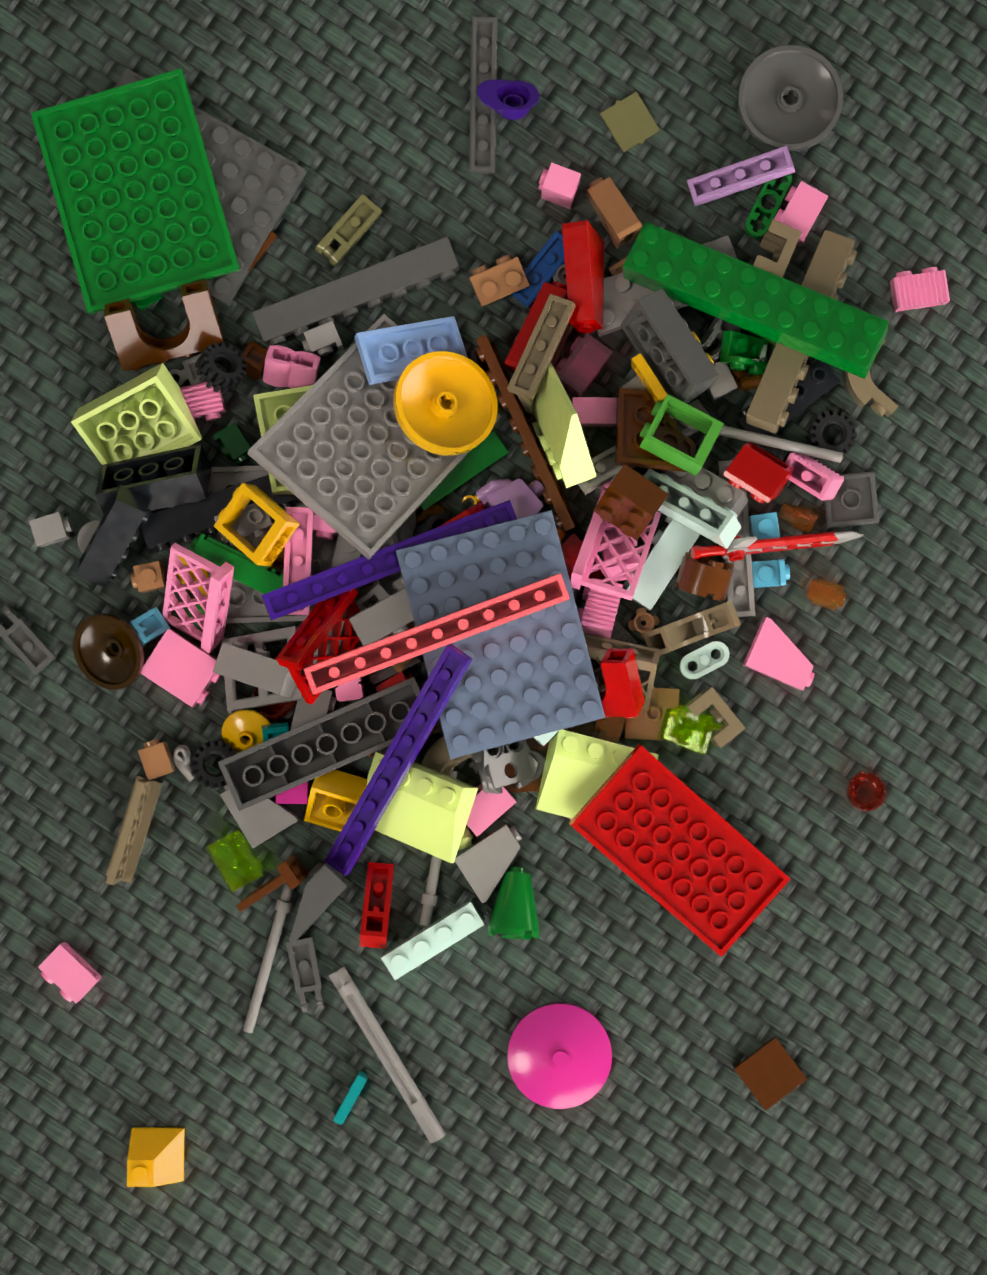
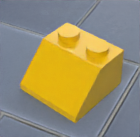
[304,770,367,832]

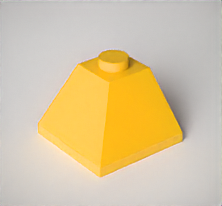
[127,1127,185,1187]

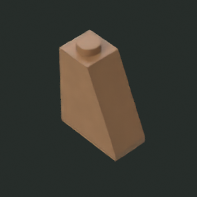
[586,177,642,249]

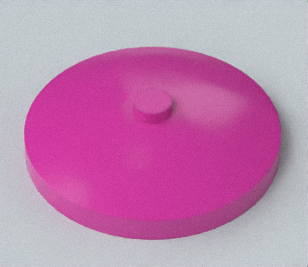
[507,1002,612,1109]

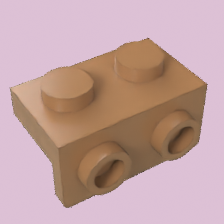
[468,254,530,307]

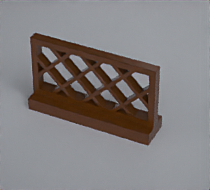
[236,853,308,912]

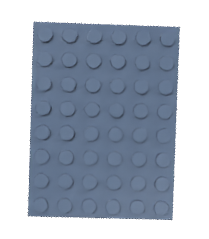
[396,510,605,759]

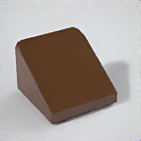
[239,341,268,380]

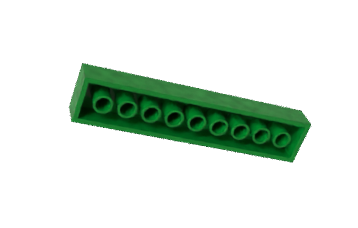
[623,222,889,379]

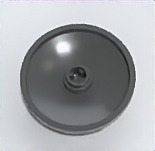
[738,45,843,152]

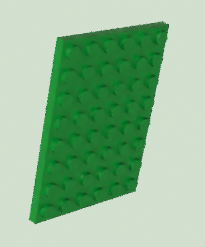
[31,68,240,314]

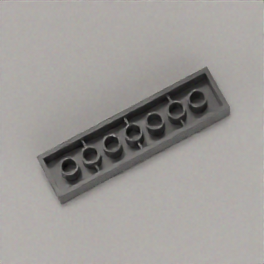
[218,677,436,811]

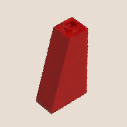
[562,220,604,333]
[504,281,568,374]

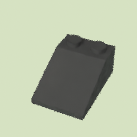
[289,862,351,945]

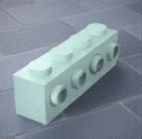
[643,469,741,549]

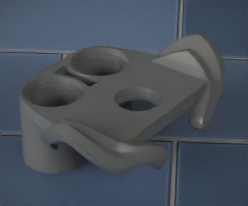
[471,739,546,794]

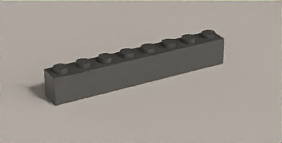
[252,236,459,345]

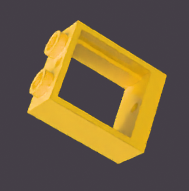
[214,483,300,567]

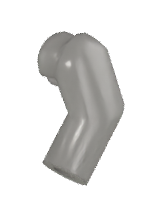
[173,745,195,782]

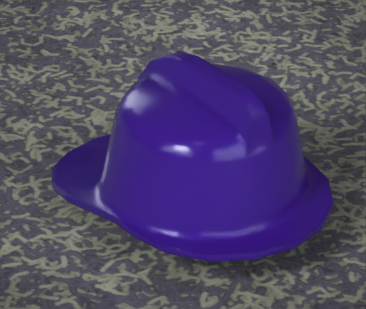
[477,80,539,120]

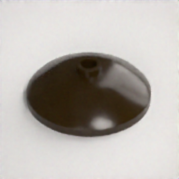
[73,613,144,690]

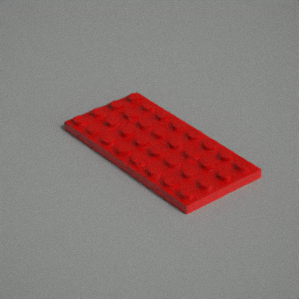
[569,744,790,957]

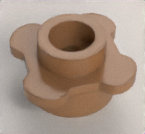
[628,608,659,638]

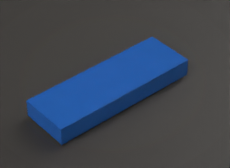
[510,230,565,308]

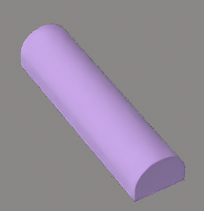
[687,146,795,207]

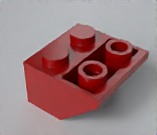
[723,442,794,503]

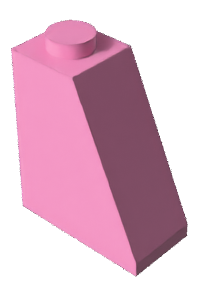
[743,617,815,690]

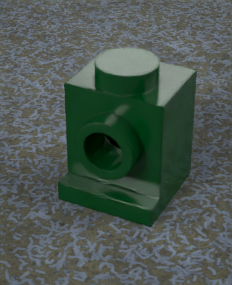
[213,422,251,465]

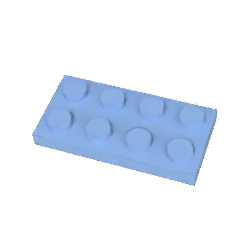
[354,316,468,385]

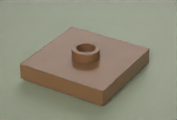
[624,688,680,741]

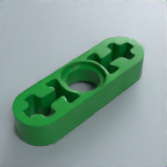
[744,174,792,239]

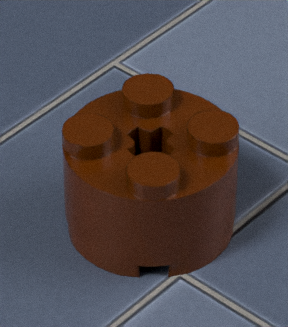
[675,552,734,601]

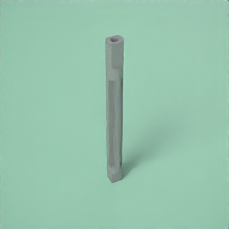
[329,966,446,1143]

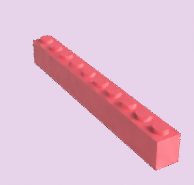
[303,573,570,695]

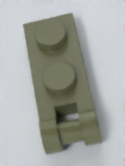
[315,194,383,267]

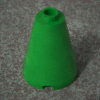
[487,867,540,940]

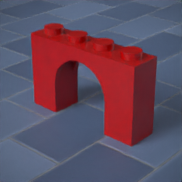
[599,649,645,718]

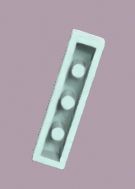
[623,516,700,611]
[381,899,485,980]

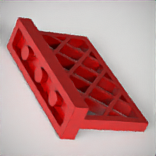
[276,588,360,704]

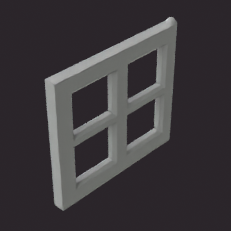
[221,626,304,714]

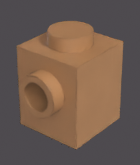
[131,561,167,593]
[138,739,177,780]

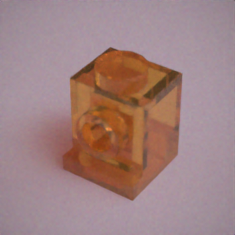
[594,717,626,744]

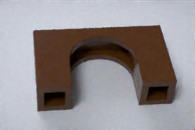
[104,279,224,371]

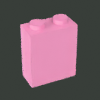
[141,629,221,707]

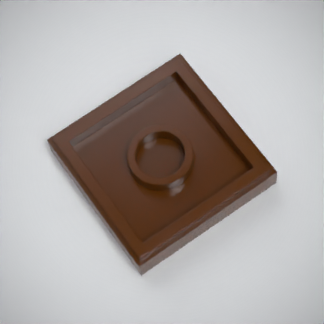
[733,1036,807,1111]

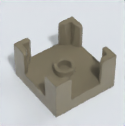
[753,219,802,277]
[683,687,745,748]

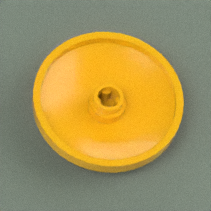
[393,351,498,456]

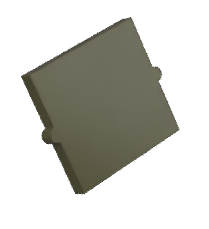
[600,92,660,153]

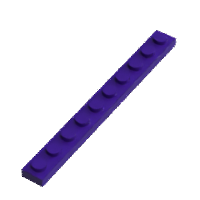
[261,500,517,620]
[325,644,472,876]

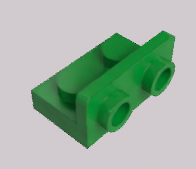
[720,331,768,376]

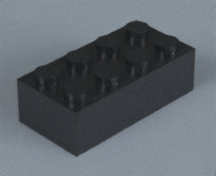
[95,444,212,514]

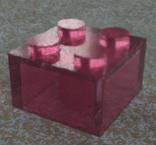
[555,333,613,397]

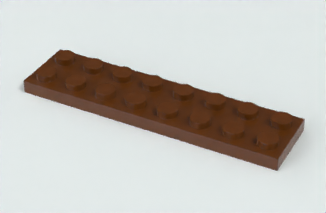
[475,334,580,531]

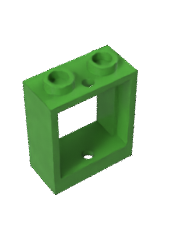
[639,394,724,476]

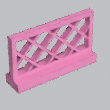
[570,489,661,601]
[283,507,314,616]
[162,543,234,654]

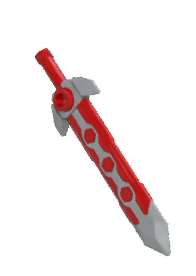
[691,531,863,561]

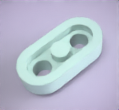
[679,641,730,679]

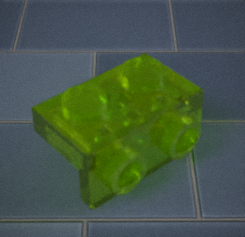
[658,705,722,755]
[206,830,263,893]

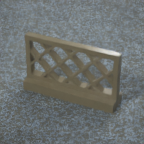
[507,294,576,414]
[584,633,661,710]
[106,775,163,885]

